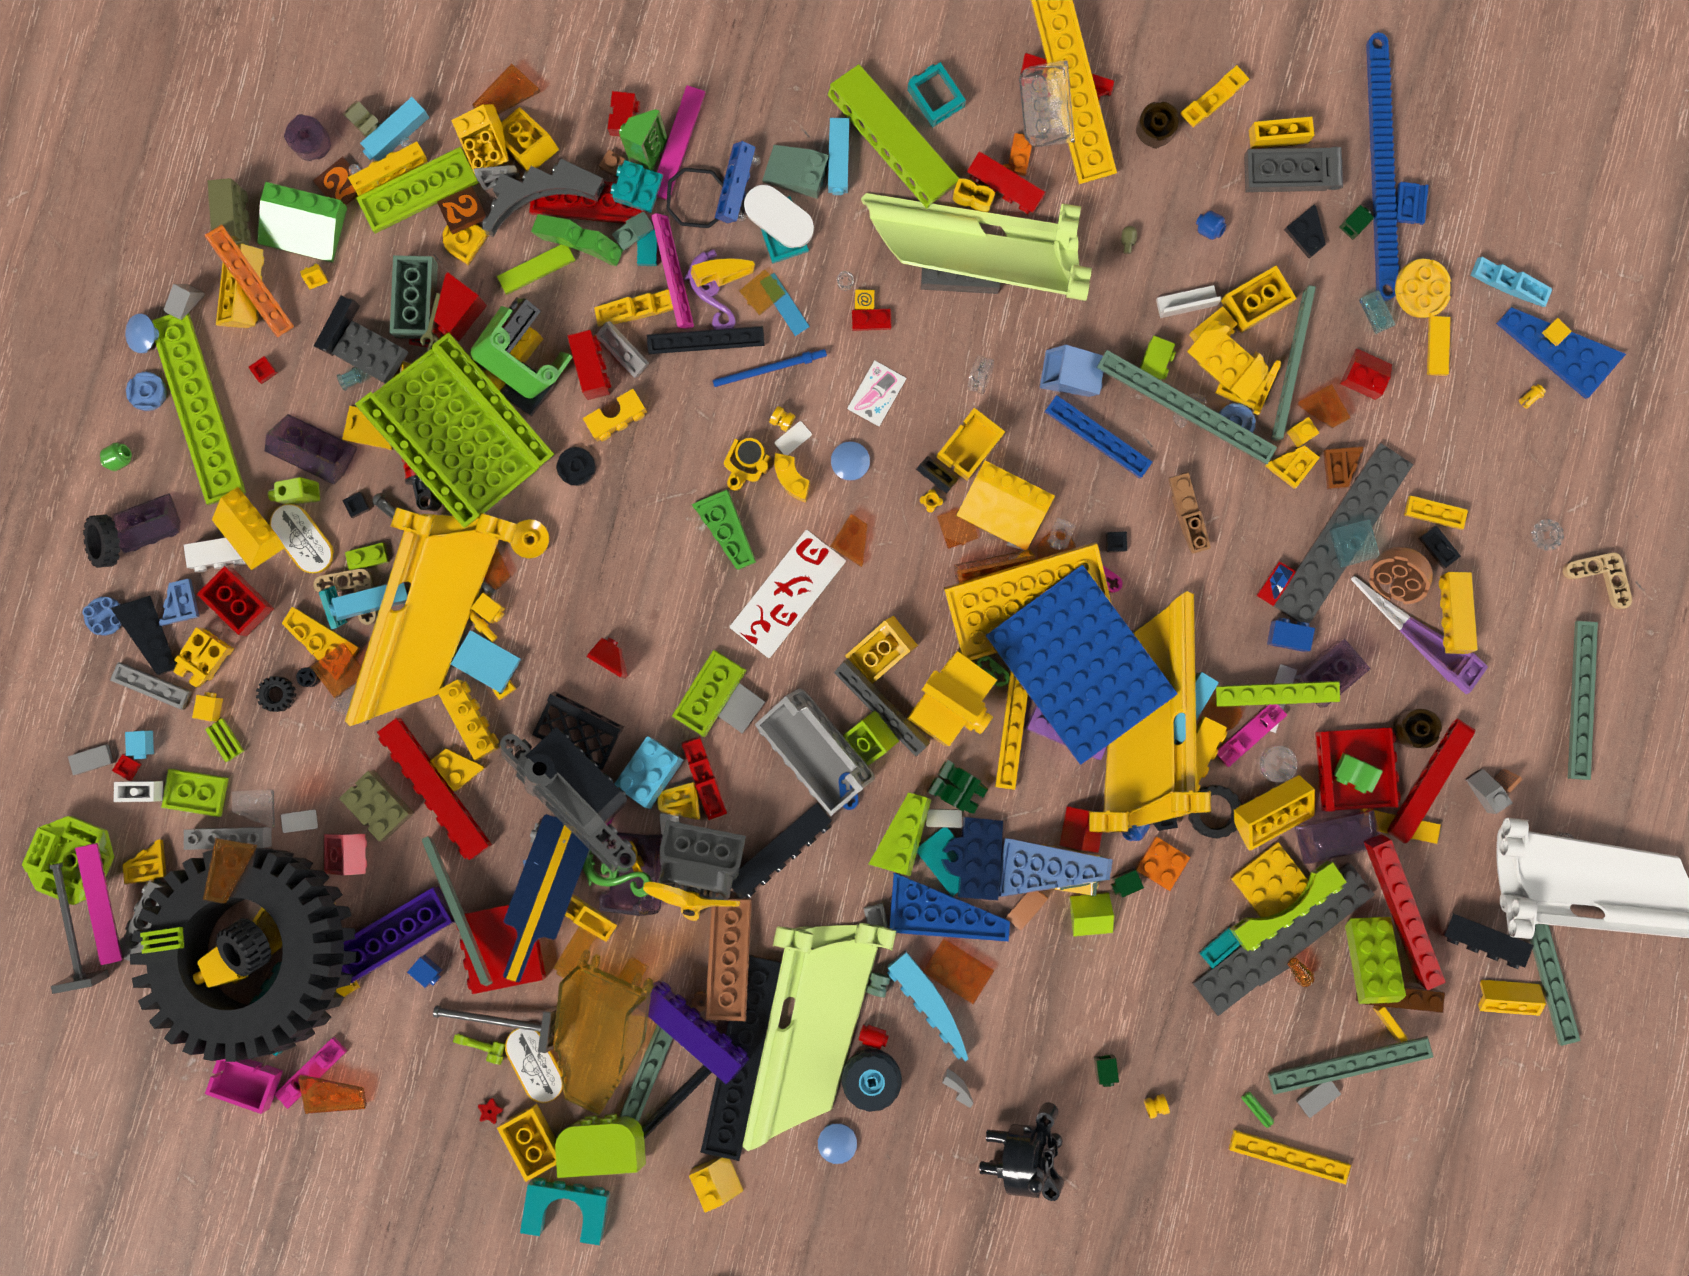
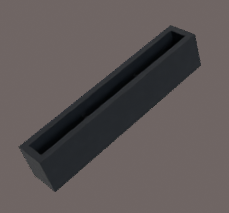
[732,803,832,899]

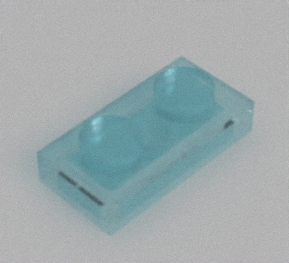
[1359,290,1396,334]

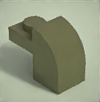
[343,100,381,137]

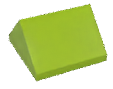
[1069,893,1114,936]

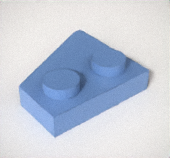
[159,579,199,626]

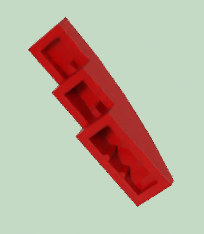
[681,736,727,820]

